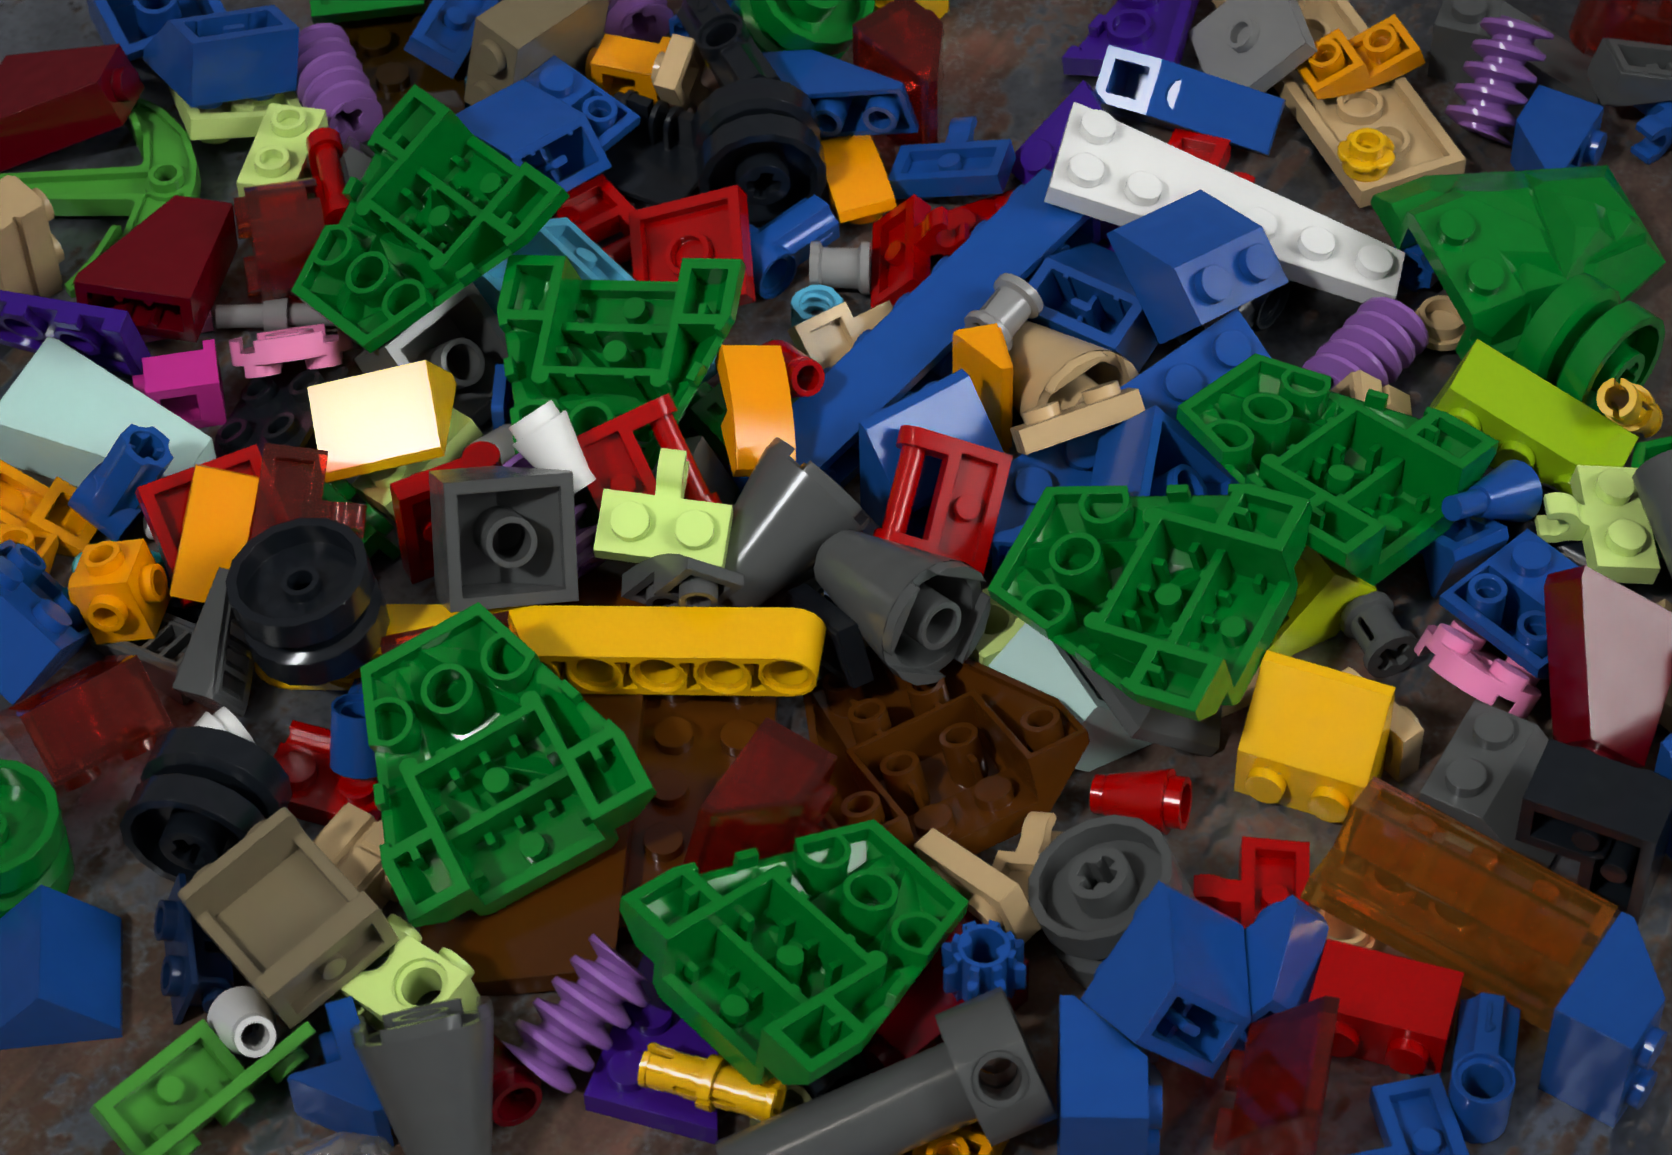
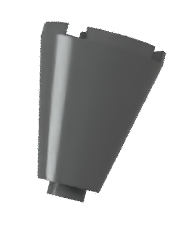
[717,437,871,607]
[814,529,991,686]
[350,996,494,1155]

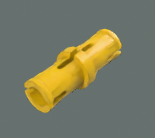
[1596,378,1663,438]
[637,1042,787,1121]

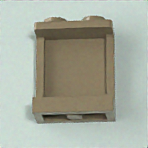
[178,807,399,1030]

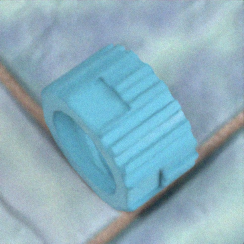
[791,284,843,328]

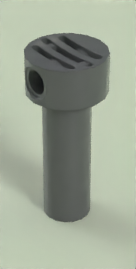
[715,986,1058,1155]

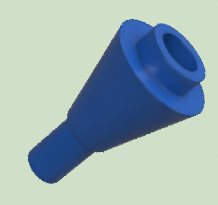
[1441,459,1543,523]

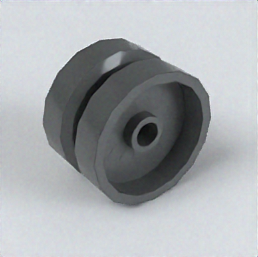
[1028,815,1196,989]

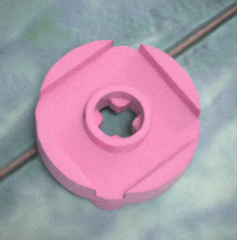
[228,324,353,378]
[1414,619,1542,719]

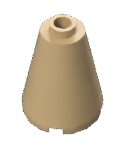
[1009,320,1139,423]

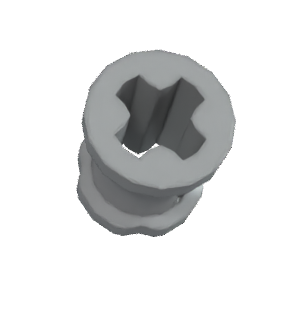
[809,241,872,295]
[964,273,1044,352]

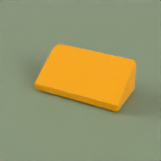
[952,323,1013,453]

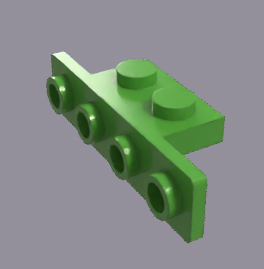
[89,1019,317,1155]

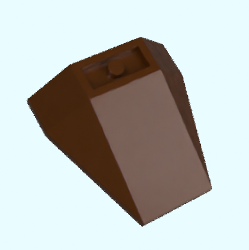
[803,653,1090,858]

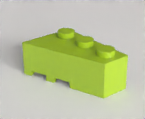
[1429,339,1639,496]

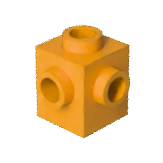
[68,538,171,644]

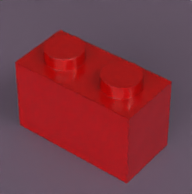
[1303,939,1464,1076]

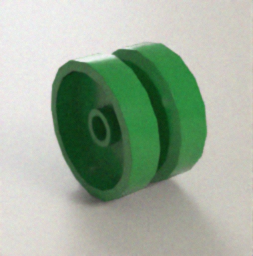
[731,0,875,59]
[1512,273,1666,416]
[0,759,75,918]

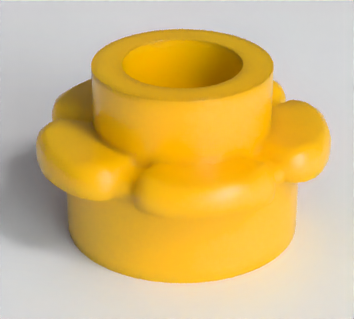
[1337,128,1395,182]

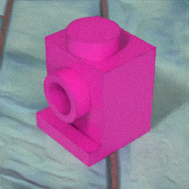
[132,339,227,429]

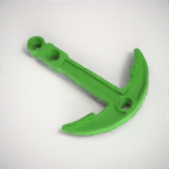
[0,98,201,298]

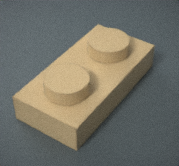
[1010,380,1145,455]
[913,828,1041,944]

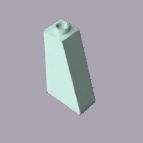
[0,337,216,487]

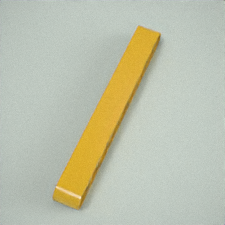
[254,604,826,697]

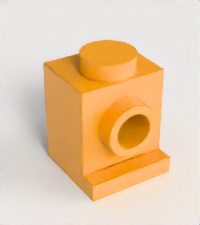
[585,34,671,105]

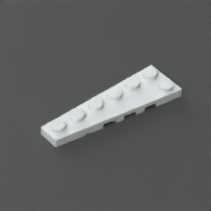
[1044,102,1405,303]

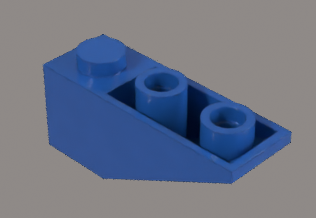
[1094,45,1286,156]
[762,49,920,138]

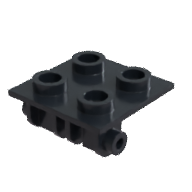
[587,89,698,205]
[213,366,349,482]

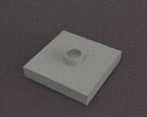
[1188,0,1317,93]

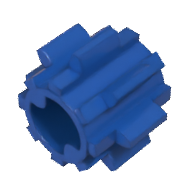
[941,920,1027,1002]

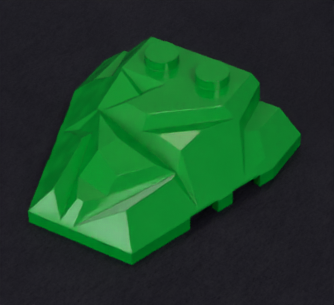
[291,84,570,354]
[1370,165,1666,361]
[497,255,746,471]
[1176,353,1499,586]
[987,483,1313,721]
[360,602,657,927]
[619,819,969,1085]

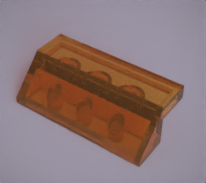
[1300,776,1619,1032]

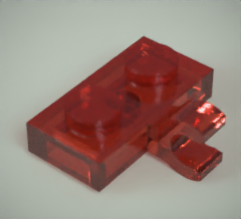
[251,443,367,540]

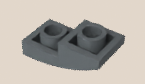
[621,553,744,607]

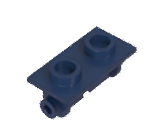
[154,873,235,1025]

